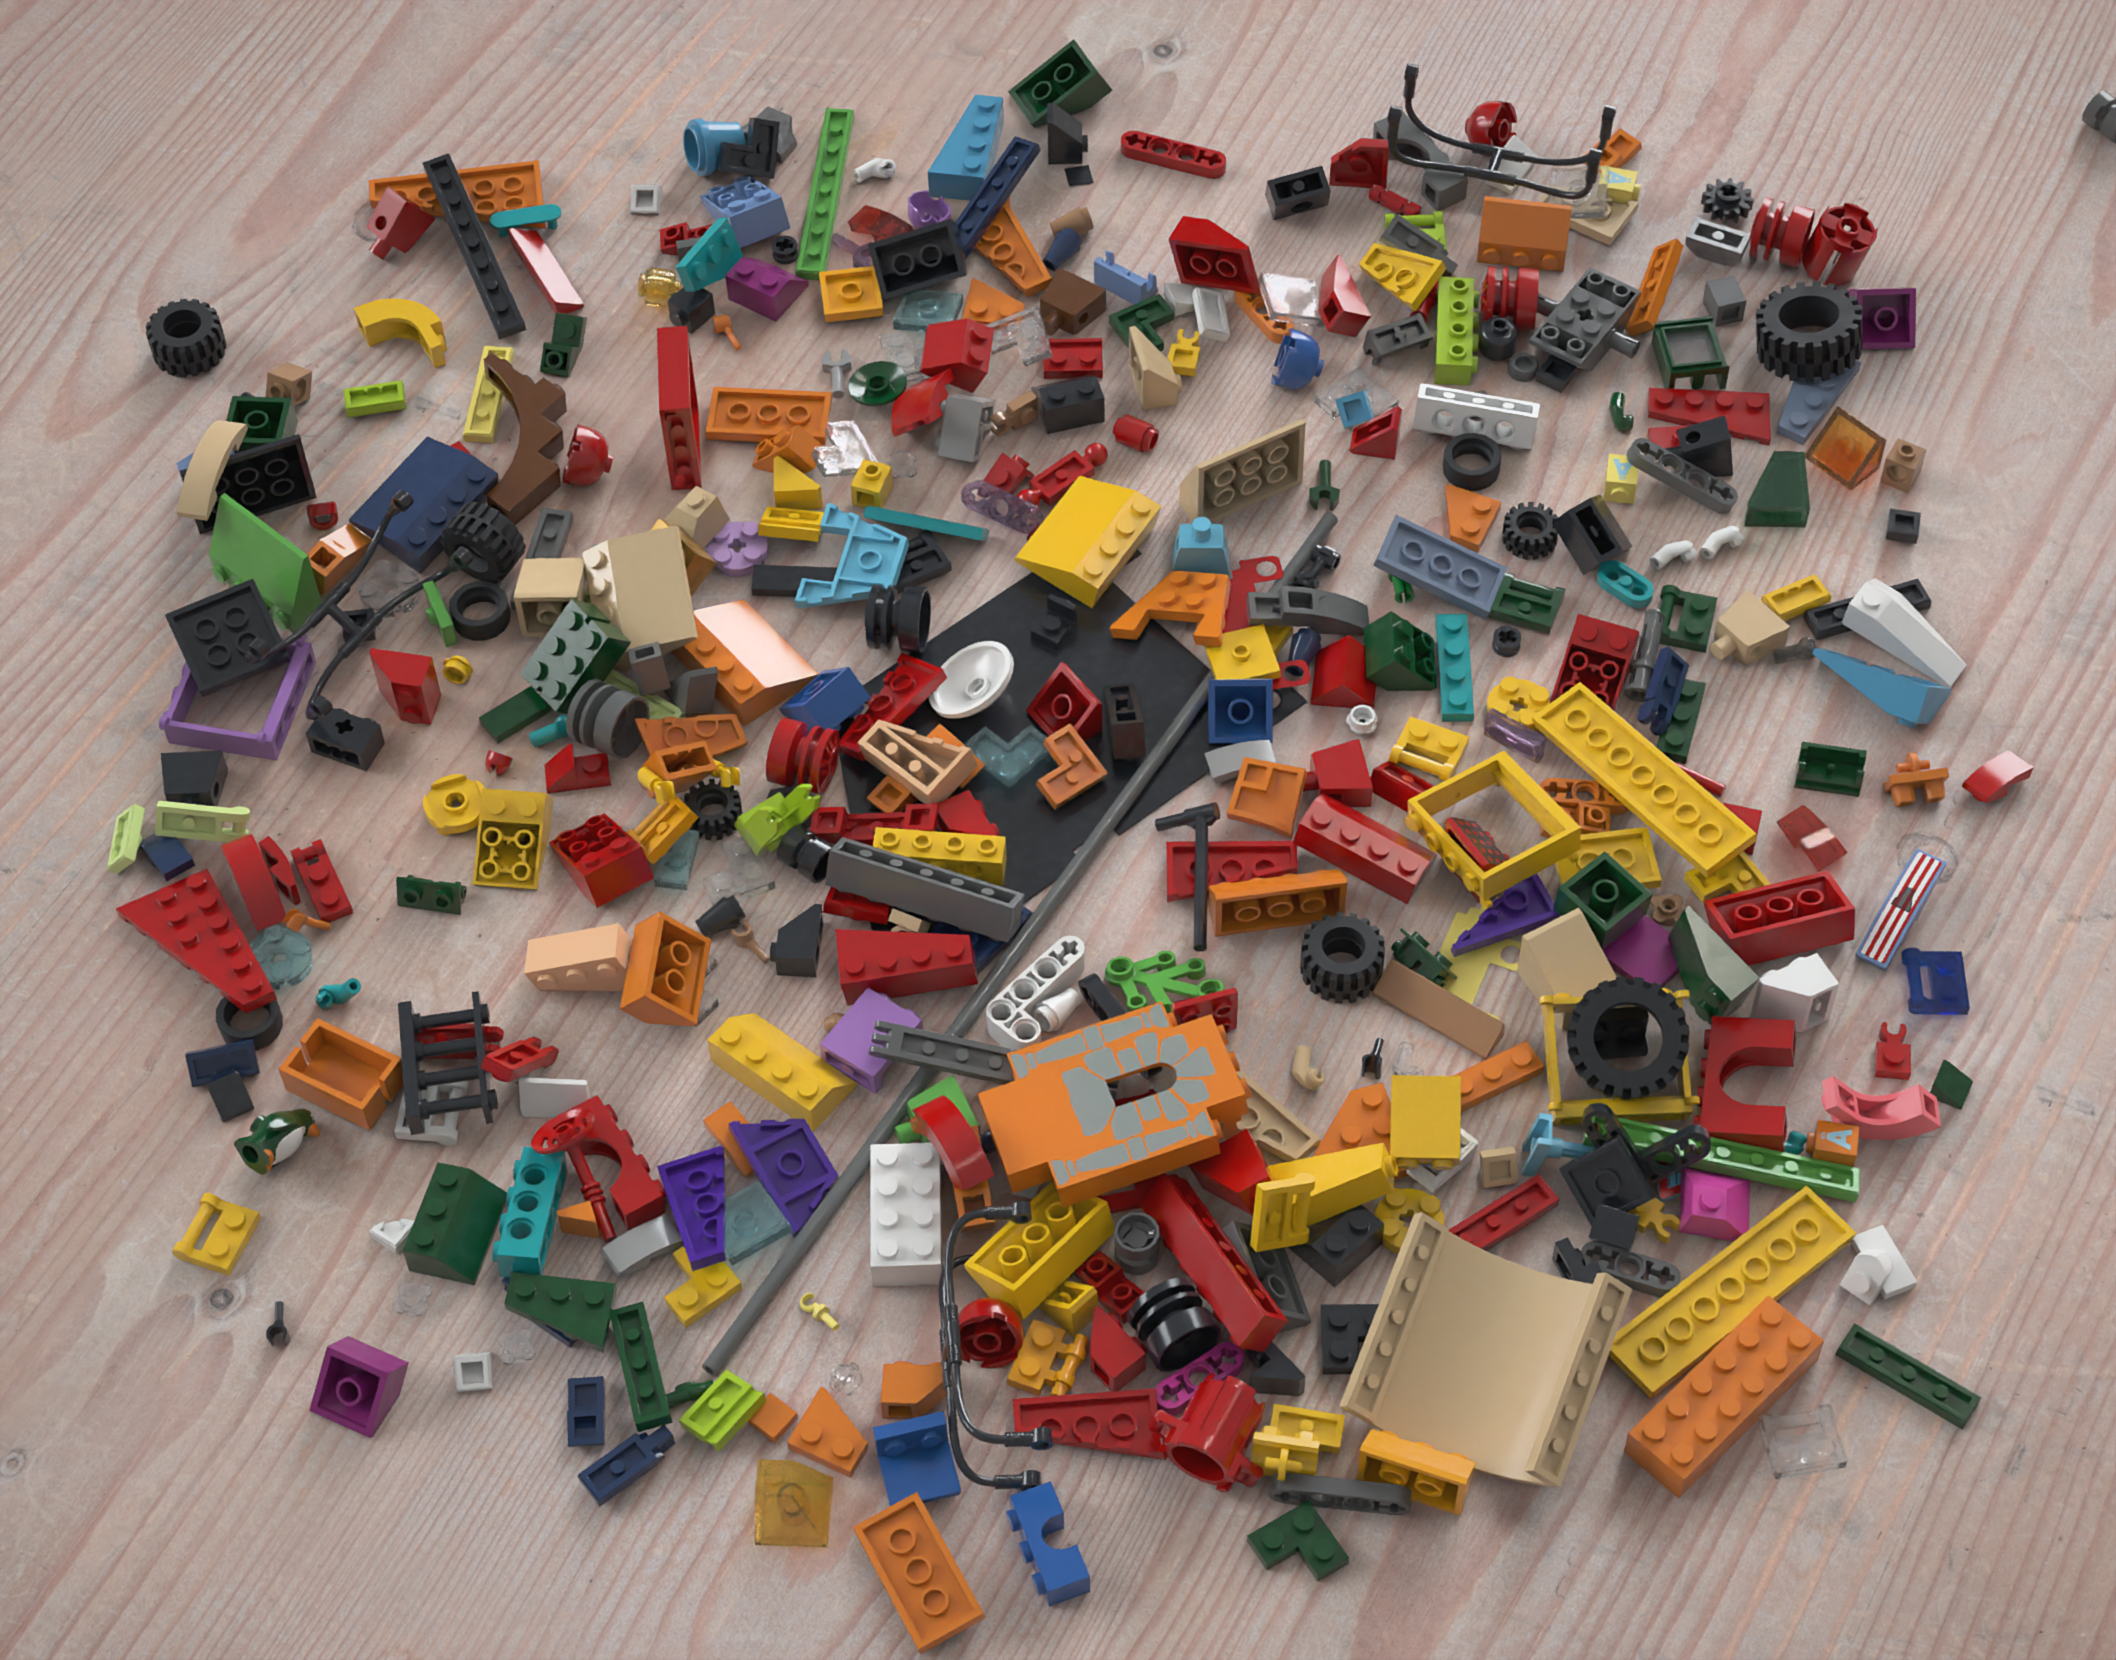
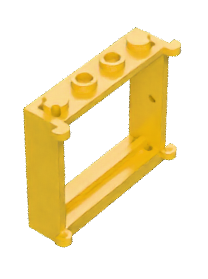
[1405,750,1581,909]
[1539,988,1700,1126]

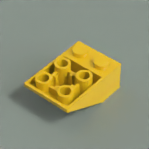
[473,788,554,890]

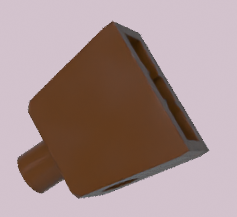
[1040,268,1107,336]

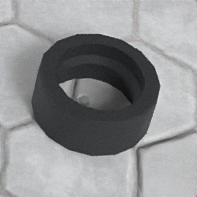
[1443,433,1502,491]
[449,581,511,641]
[216,997,283,1051]

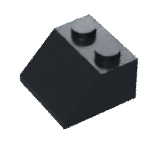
[1031,375,1105,434]
[1288,1204,1384,1288]

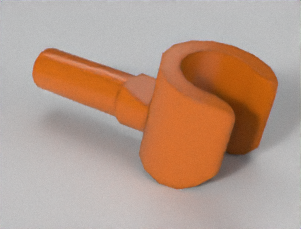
[713,314,742,351]
[282,908,331,933]

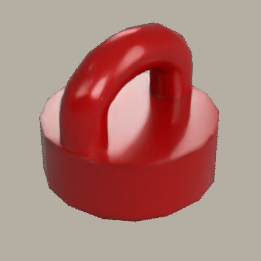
[306,501,338,530]

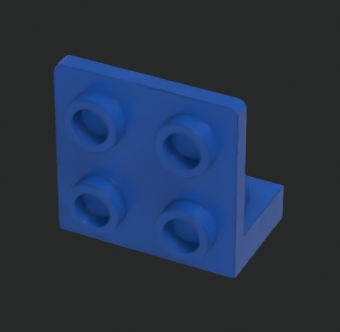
[873,1411,961,1506]

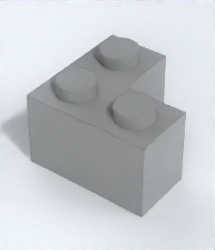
[935,393,995,462]

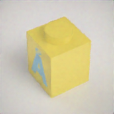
[1597,166,1641,204]
[1603,454,1638,504]

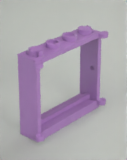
[159,634,316,761]

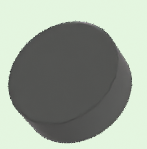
[1508,353,1539,382]

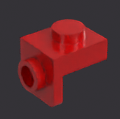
[982,452,1034,501]

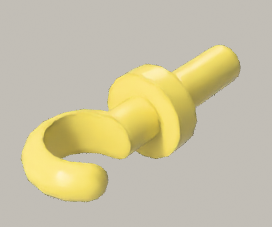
[799,1293,840,1331]

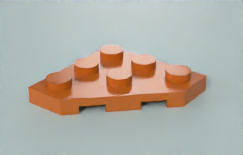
[1312,1082,1410,1180]

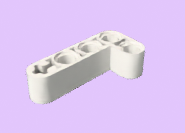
[986,935,1085,1050]

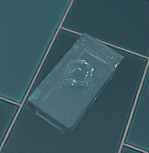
[654,830,700,890]

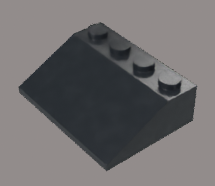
[180,434,317,534]

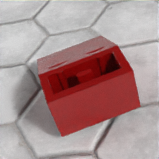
[1550,613,1640,711]
[548,813,654,908]

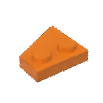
[1444,484,1502,552]

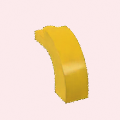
[354,298,447,368]

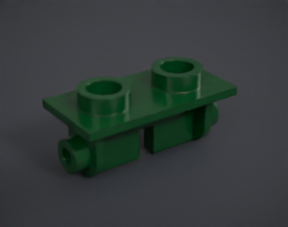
[396,875,467,915]
[1391,928,1458,988]

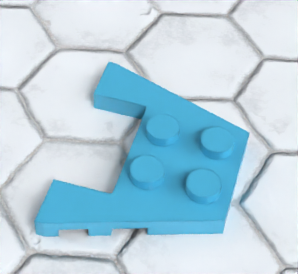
[795,503,909,608]

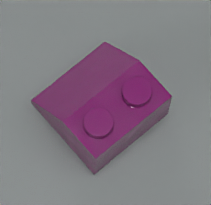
[725,257,809,322]
[1849,287,1916,349]
[309,1336,409,1438]

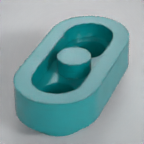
[1597,560,1654,608]

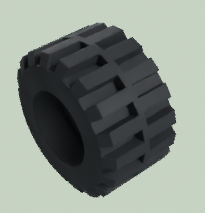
[146,299,227,377]
[440,502,526,583]
[1300,912,1385,1004]

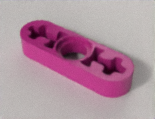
[1155,1342,1244,1416]

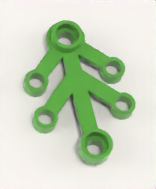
[1105,951,1224,1013]

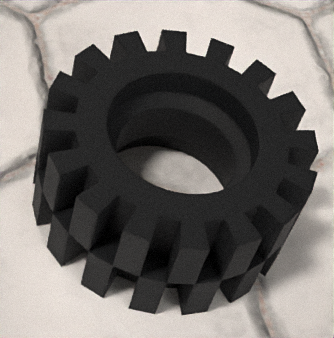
[1502,502,1558,560]
[683,779,743,841]

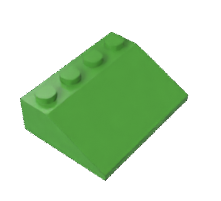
[209,493,322,633]

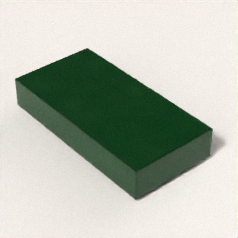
[479,686,550,744]

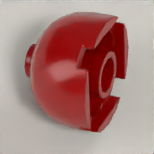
[1465,101,1517,157]
[562,424,614,487]
[959,1297,1024,1369]

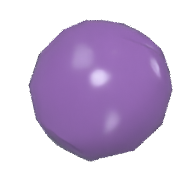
[908,190,951,229]

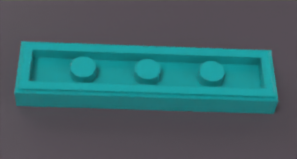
[863,506,989,541]

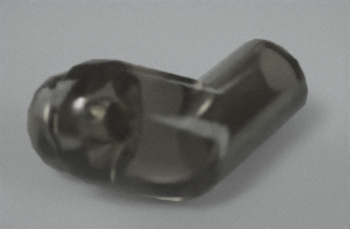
[1773,637,1817,664]

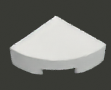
[369,1219,414,1254]

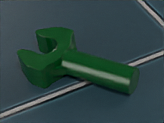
[1309,460,1340,511]

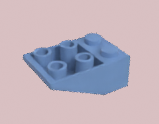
[700,176,791,248]

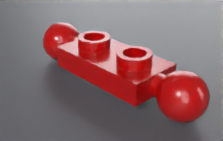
[1015,443,1108,513]

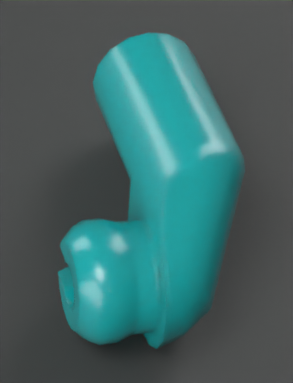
[315,978,361,1009]

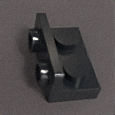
[1594,1006,1649,1059]

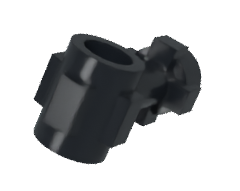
[1294,544,1341,589]

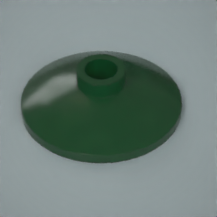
[848,361,907,406]

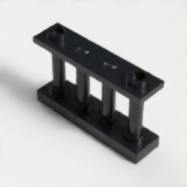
[398,991,498,1135]

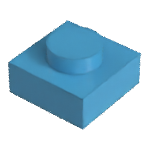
[1335,390,1374,428]

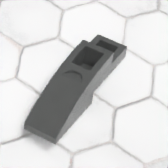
[1246,586,1369,635]

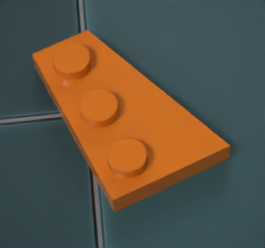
[634,714,748,758]

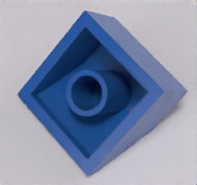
[778,667,870,734]

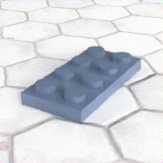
[1373,515,1507,619]

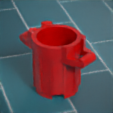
[1148,1373,1265,1493]

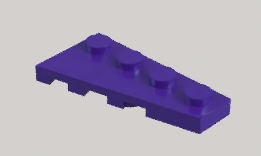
[657,1145,726,1271]

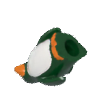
[234,1108,320,1175]

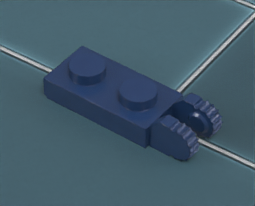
[1637,646,1689,736]

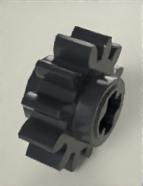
[1701,178,1754,224]

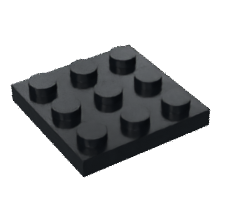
[165,579,291,697]

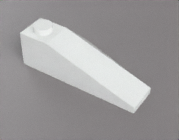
[1842,578,1967,688]

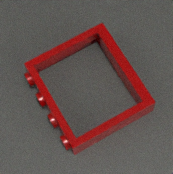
[657,326,702,490]

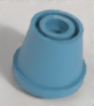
[683,118,746,176]

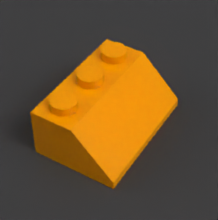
[1357,1429,1476,1516]

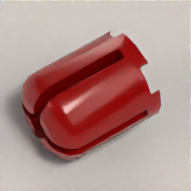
[1802,203,1878,286]

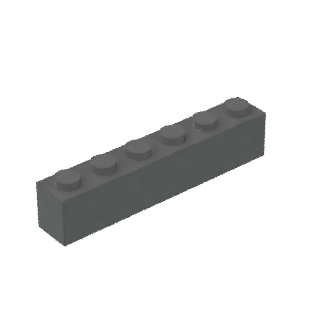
[825,837,1024,942]

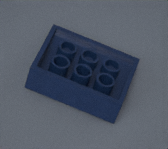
[348,436,498,574]

